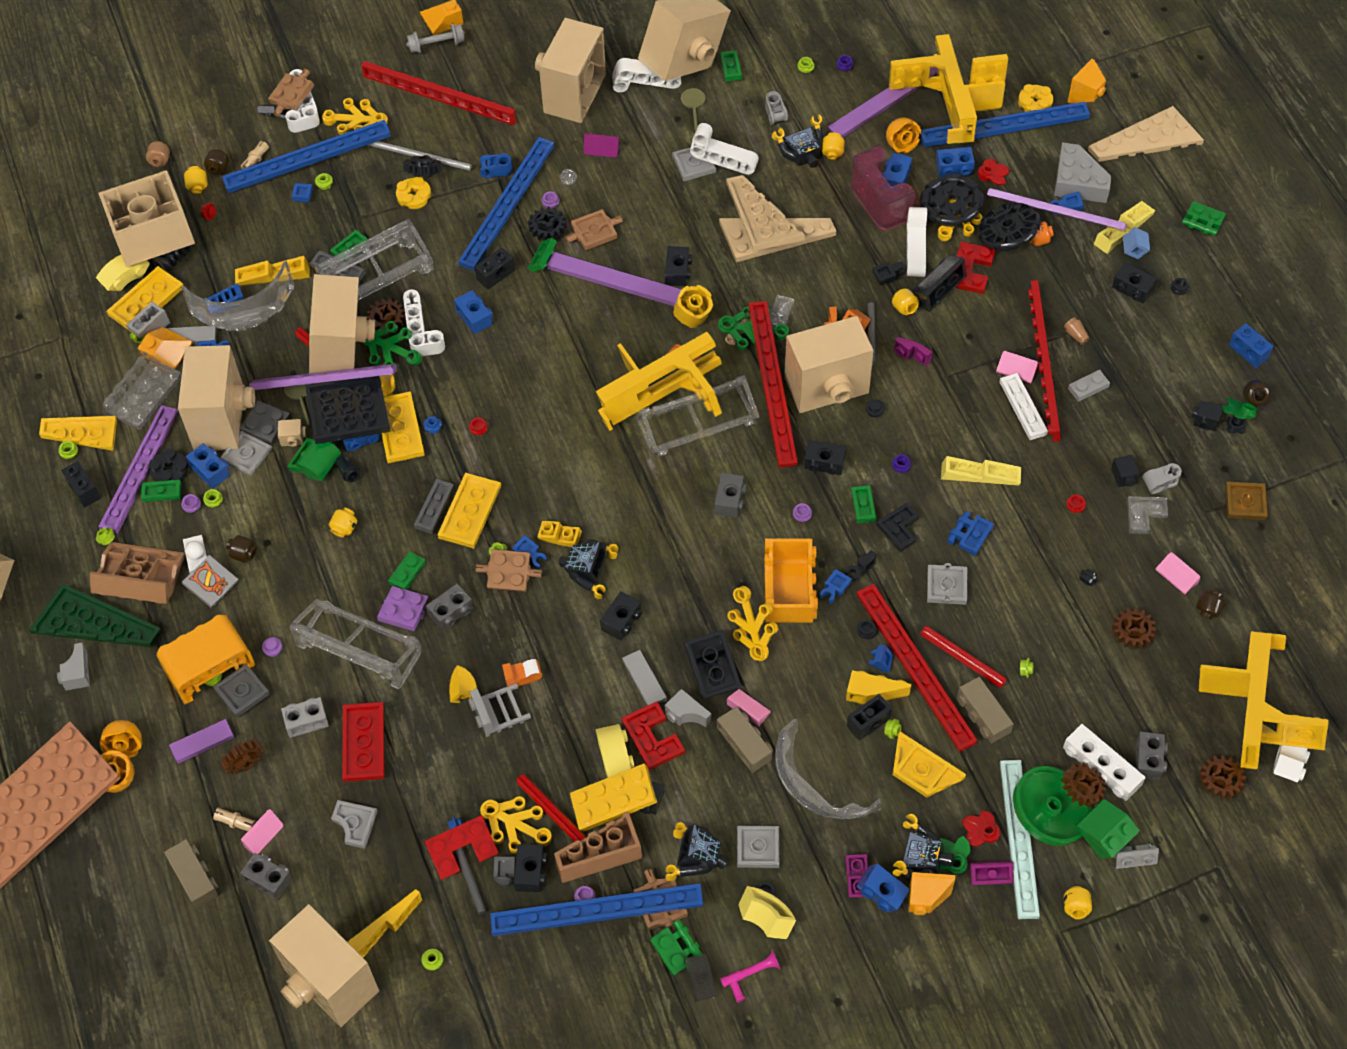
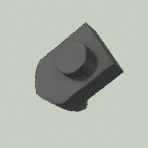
[493,857,516,887]

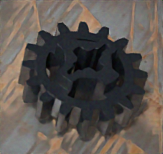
[404,155,441,177]
[528,206,567,240]

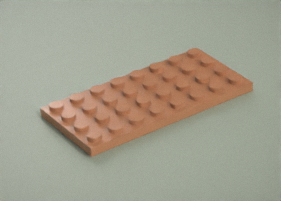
[0,722,121,889]

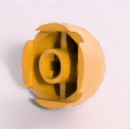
[886,117,921,153]
[100,720,142,758]
[101,750,135,793]

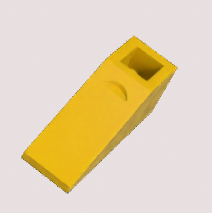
[846,670,911,704]

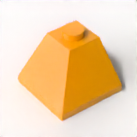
[420,0,464,35]
[1067,59,1106,103]
[138,327,193,372]
[908,872,955,915]

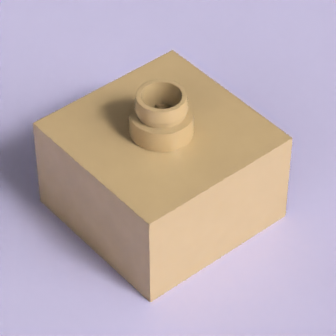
[638,0,731,81]
[535,18,606,123]
[99,170,195,267]
[309,274,375,374]
[784,316,874,413]
[178,345,255,451]
[269,904,379,1027]

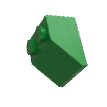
[1075,799,1140,858]

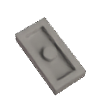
[1068,370,1110,402]

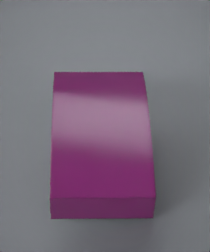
[894,337,932,366]
[845,854,868,898]

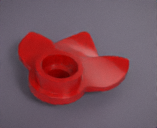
[978,159,1010,185]
[962,810,1001,846]

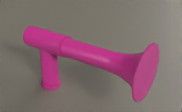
[720,949,781,1003]

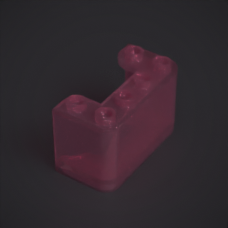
[851,144,915,230]

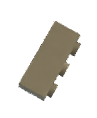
[957,677,1014,743]
[717,707,773,773]
[164,839,219,909]

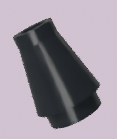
[336,457,360,483]

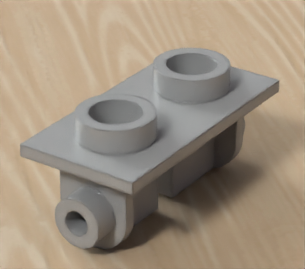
[1114,843,1159,869]

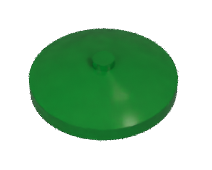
[1013,766,1092,846]

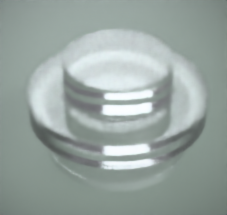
[560,169,577,185]

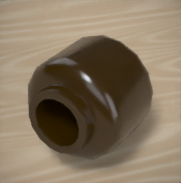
[204,149,229,175]
[1243,380,1270,406]
[226,535,257,563]
[1196,589,1226,620]

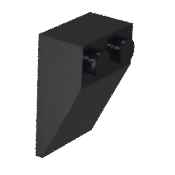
[683,630,741,699]

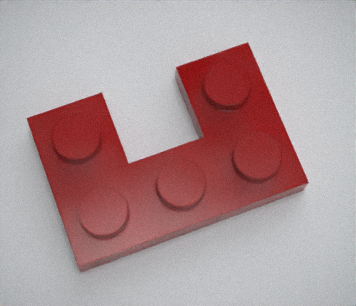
[955,241,995,294]
[621,701,685,770]
[424,815,499,880]

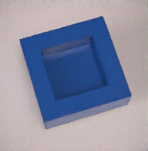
[292,183,313,202]

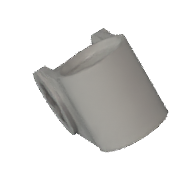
[765,91,788,125]
[1142,463,1182,494]

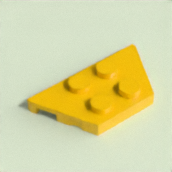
[893,732,966,798]

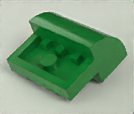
[287,438,341,481]

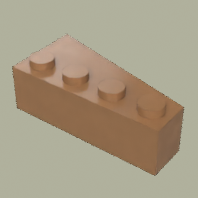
[554,812,642,883]

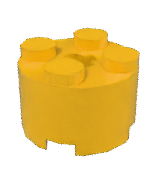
[673,285,713,328]

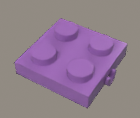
[377,586,429,631]

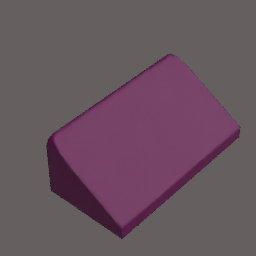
[584,134,619,158]
[969,860,1014,885]

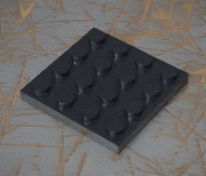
[305,376,390,444]

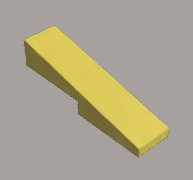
[1094,201,1155,254]
[941,456,1021,485]

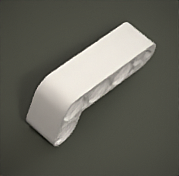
[612,58,681,92]
[286,69,320,133]
[690,123,759,175]
[907,207,927,277]
[403,290,445,356]

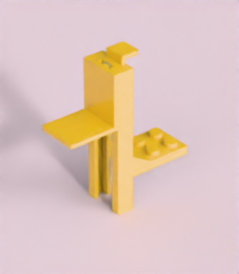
[889,34,1005,144]
[596,332,722,431]
[1199,631,1328,769]

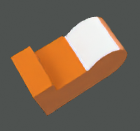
[502,659,542,687]

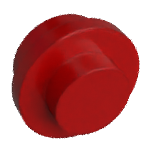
[200,203,216,220]
[469,417,488,436]
[1066,494,1086,513]

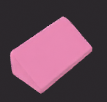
[996,351,1038,383]
[1156,552,1200,594]
[727,689,771,727]
[241,809,283,854]

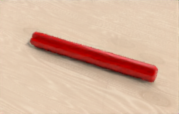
[921,626,1007,688]
[516,774,586,842]

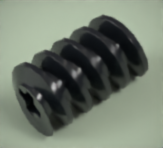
[151,246,191,272]

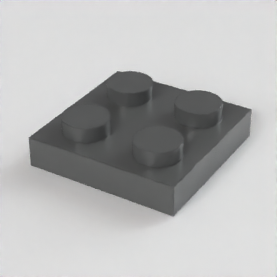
[239,401,291,445]
[213,664,270,718]

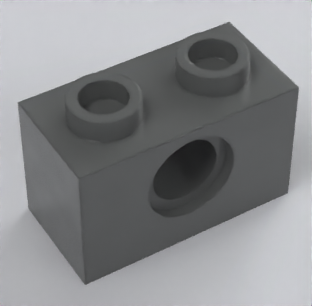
[715,473,747,518]

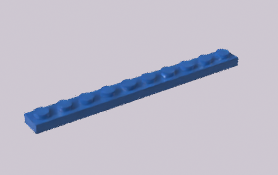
[920,102,1090,147]
[222,120,391,193]
[458,137,554,271]
[490,884,703,936]

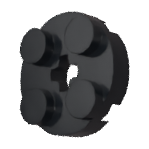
[149,449,188,482]

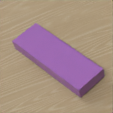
[169,719,234,764]

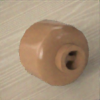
[146,141,170,167]

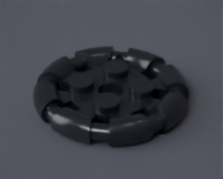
[920,174,984,227]
[977,202,1041,251]

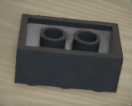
[912,255,967,312]

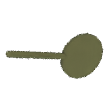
[680,88,706,132]
[284,384,311,426]

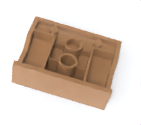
[89,542,185,604]

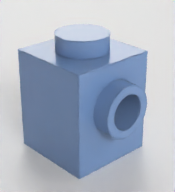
[1123,227,1150,259]

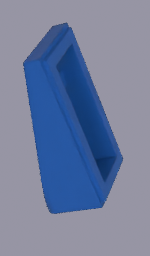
[205,283,245,314]

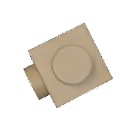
[278,419,307,447]

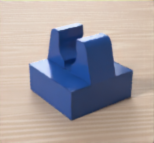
[868,645,894,672]

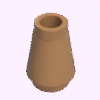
[1064,317,1090,345]

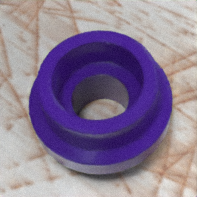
[837,55,853,71]
[892,454,911,473]

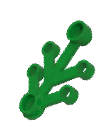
[718,307,789,351]
[362,321,422,366]

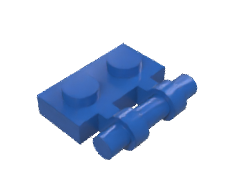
[947,511,994,556]

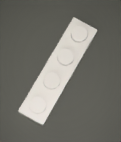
[1000,373,1048,440]

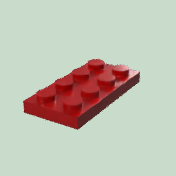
[342,702,385,782]

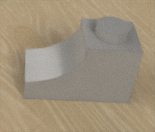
[126,301,170,338]
[57,643,90,691]
[665,689,711,727]

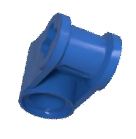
[480,153,513,178]

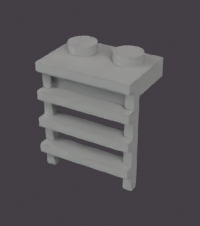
[468,683,531,737]

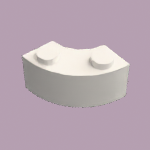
[1273,745,1310,782]

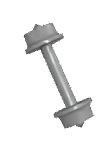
[406,23,465,54]

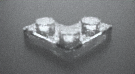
[768,295,794,328]
[1127,496,1168,534]

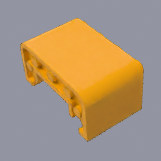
[764,539,818,623]
[156,615,255,705]

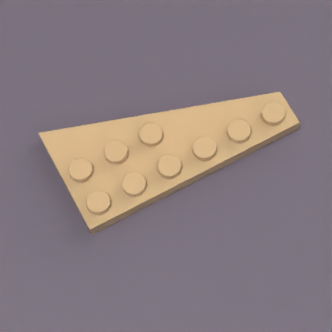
[1088,106,1204,162]
[726,175,805,251]
[719,218,836,262]

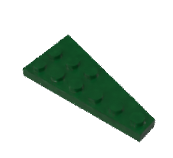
[29,584,162,647]

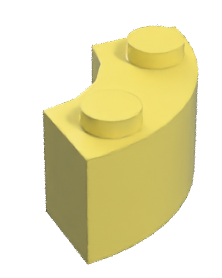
[96,255,150,291]
[595,724,634,778]
[738,886,796,939]

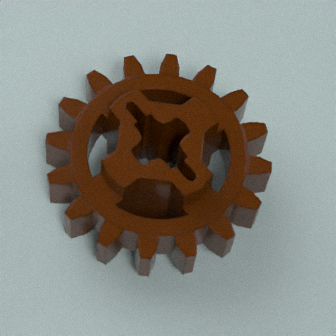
[367,298,406,334]
[1112,608,1157,650]
[220,739,265,775]
[1199,755,1246,800]
[1061,762,1106,807]

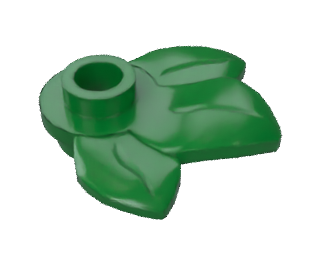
[1221,397,1257,419]
[940,836,970,874]

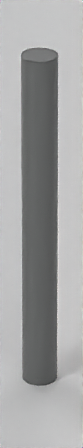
[867,302,875,366]
[455,847,486,915]

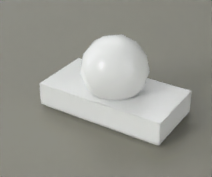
[183,535,207,573]

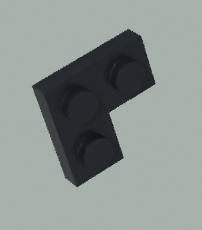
[876,503,919,552]

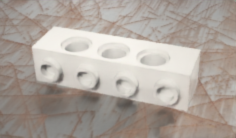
[1063,724,1145,801]

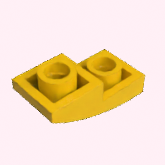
[537,521,582,547]

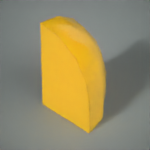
[449,665,477,703]

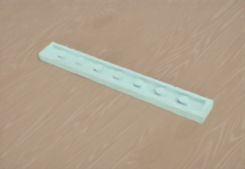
[1000,760,1040,919]

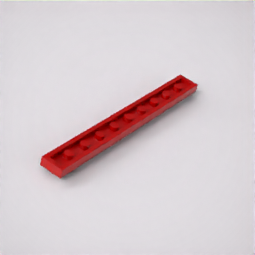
[361,61,516,126]
[1028,280,1061,442]
[748,301,798,468]
[856,584,978,753]

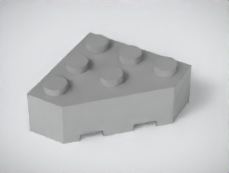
[1054,143,1111,203]

